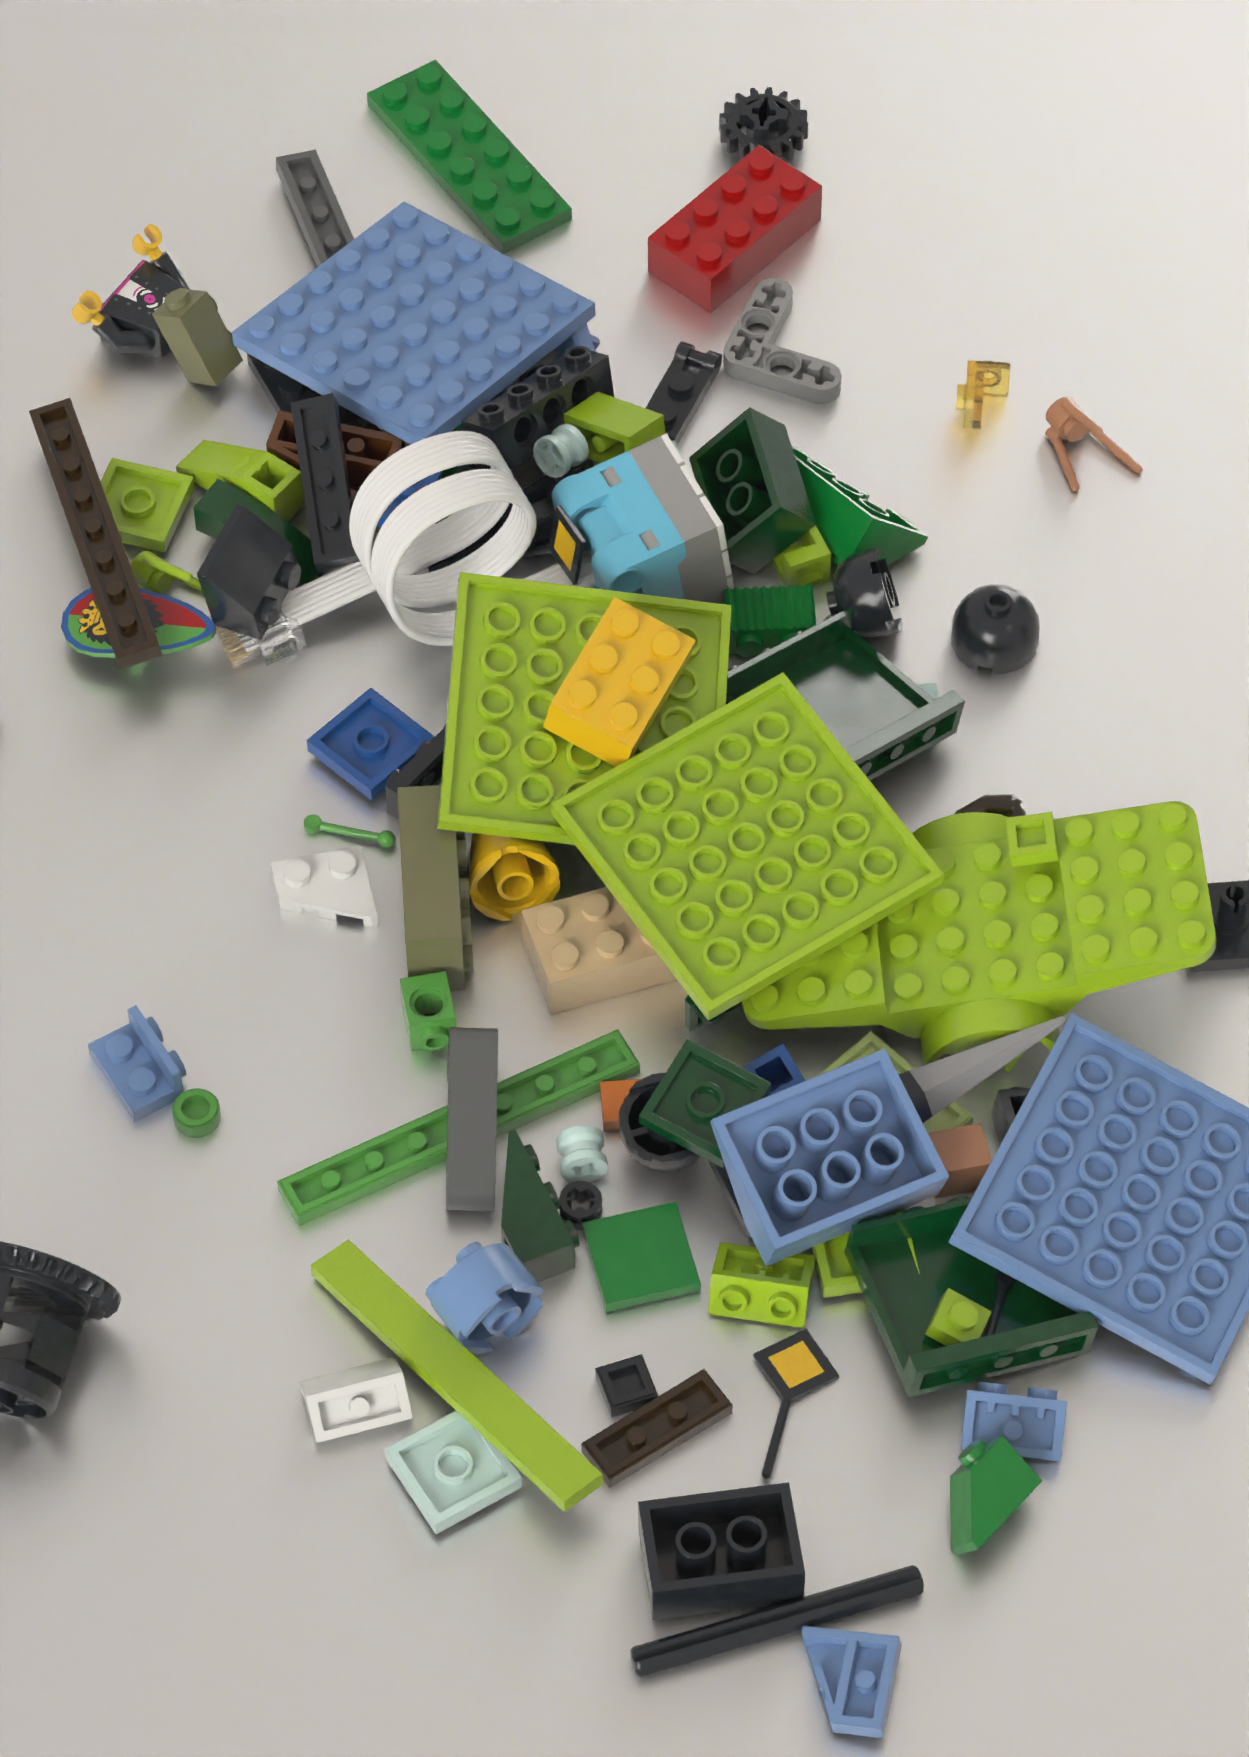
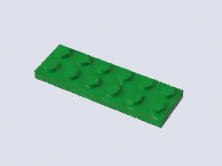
[367,59,572,254]

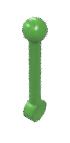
[303,814,396,848]

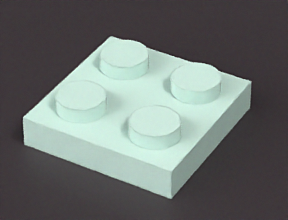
[385,1411,522,1534]

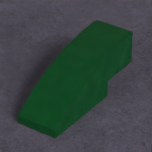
[193,479,327,588]

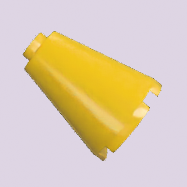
[468,833,560,921]

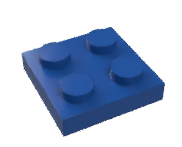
[307,688,435,801]

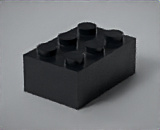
[638,1482,805,1620]

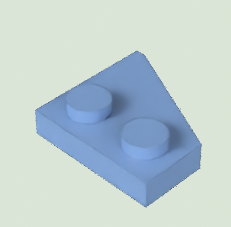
[801,1626,902,1738]

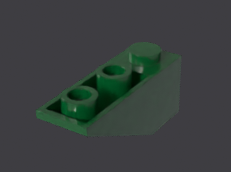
[501,1130,580,1282]

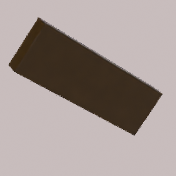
[581,1369,733,1488]

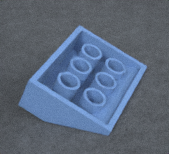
[710,1049,949,1267]

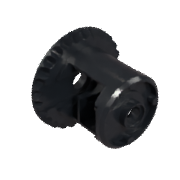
[0,1241,121,1419]

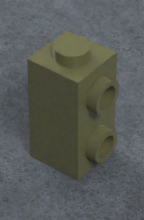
[152,288,243,386]

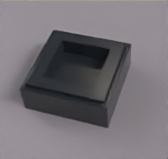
[595,1354,658,1418]

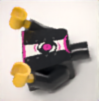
[72,224,191,358]

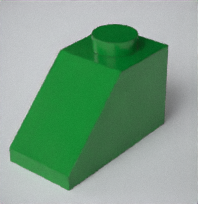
[950,1436,1042,1555]

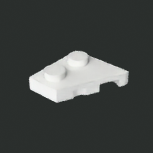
[270,845,379,928]

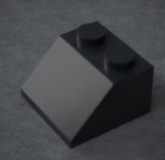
[197,504,301,640]

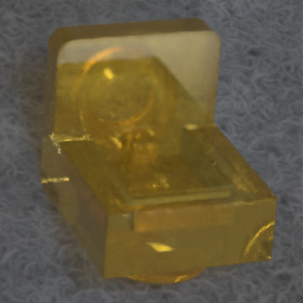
[956,360,1011,429]

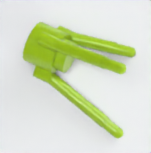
[131,551,202,594]

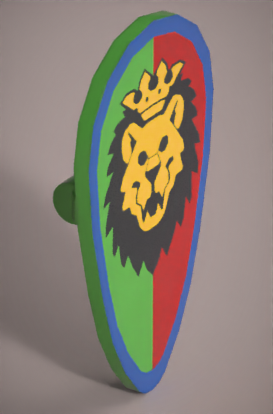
[61,588,216,658]

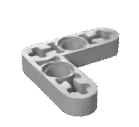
[723,277,842,404]

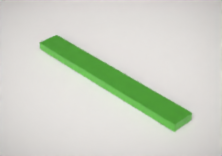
[277,1029,640,1226]

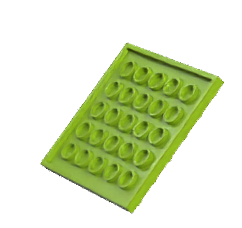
[437,572,732,845]
[551,672,944,1021]

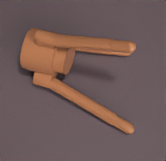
[1045,397,1143,492]

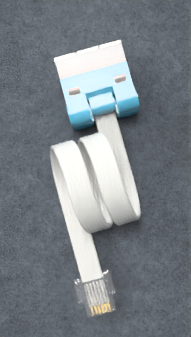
[208,431,735,668]

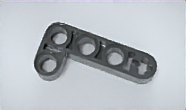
[446,1027,498,1211]

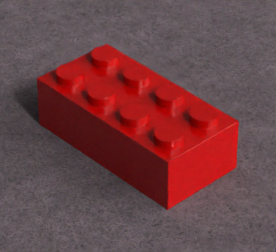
[648,145,822,314]

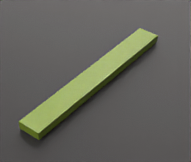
[310,1239,603,1512]

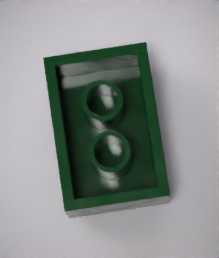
[689,407,816,574]

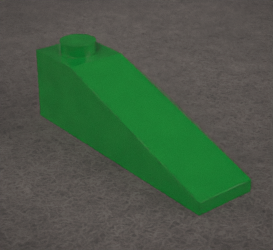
[792,446,928,565]

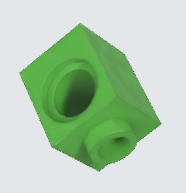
[400,971,457,1051]

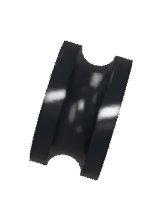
[559,1181,603,1230]

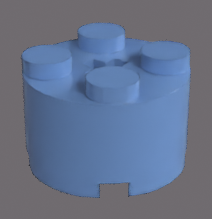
[425,1242,545,1355]

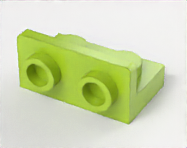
[708,1242,816,1328]

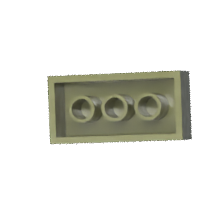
[397,785,474,991]

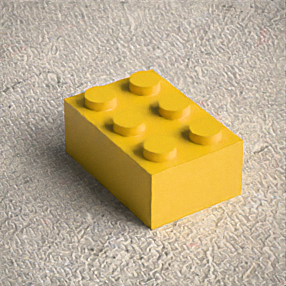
[543,597,696,767]

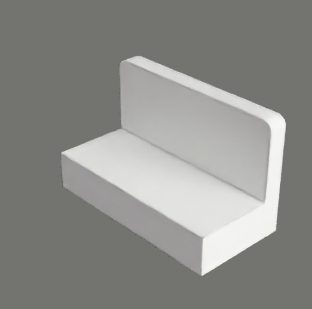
[299,1358,413,1443]

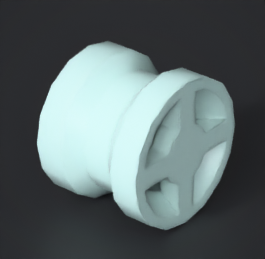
[533,424,589,478]
[556,1125,608,1182]

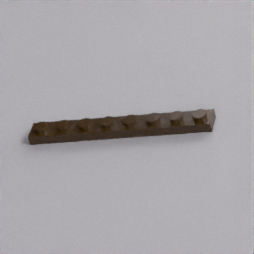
[29,398,163,670]

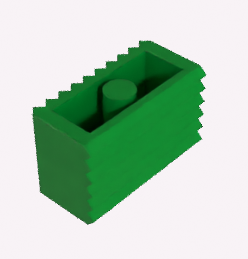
[724,584,816,658]

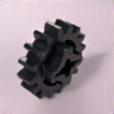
[719,87,808,161]

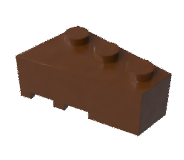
[266,411,405,534]

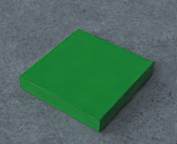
[582,1202,701,1313]

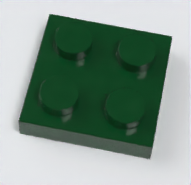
[639,1039,772,1168]

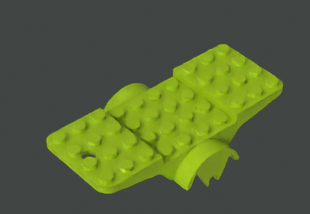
[742,801,1216,1072]

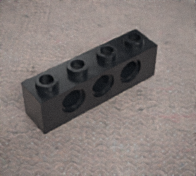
[461,346,614,470]

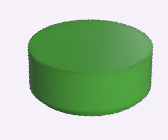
[172,1088,221,1138]

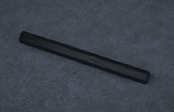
[630,1565,924,1676]

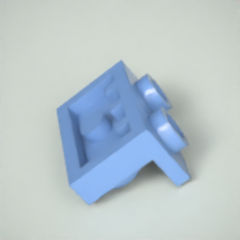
[88,1005,186,1122]
[961,1382,1067,1462]

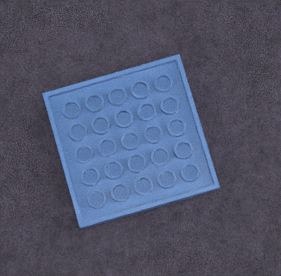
[232,202,596,445]
[948,1013,1249,1384]

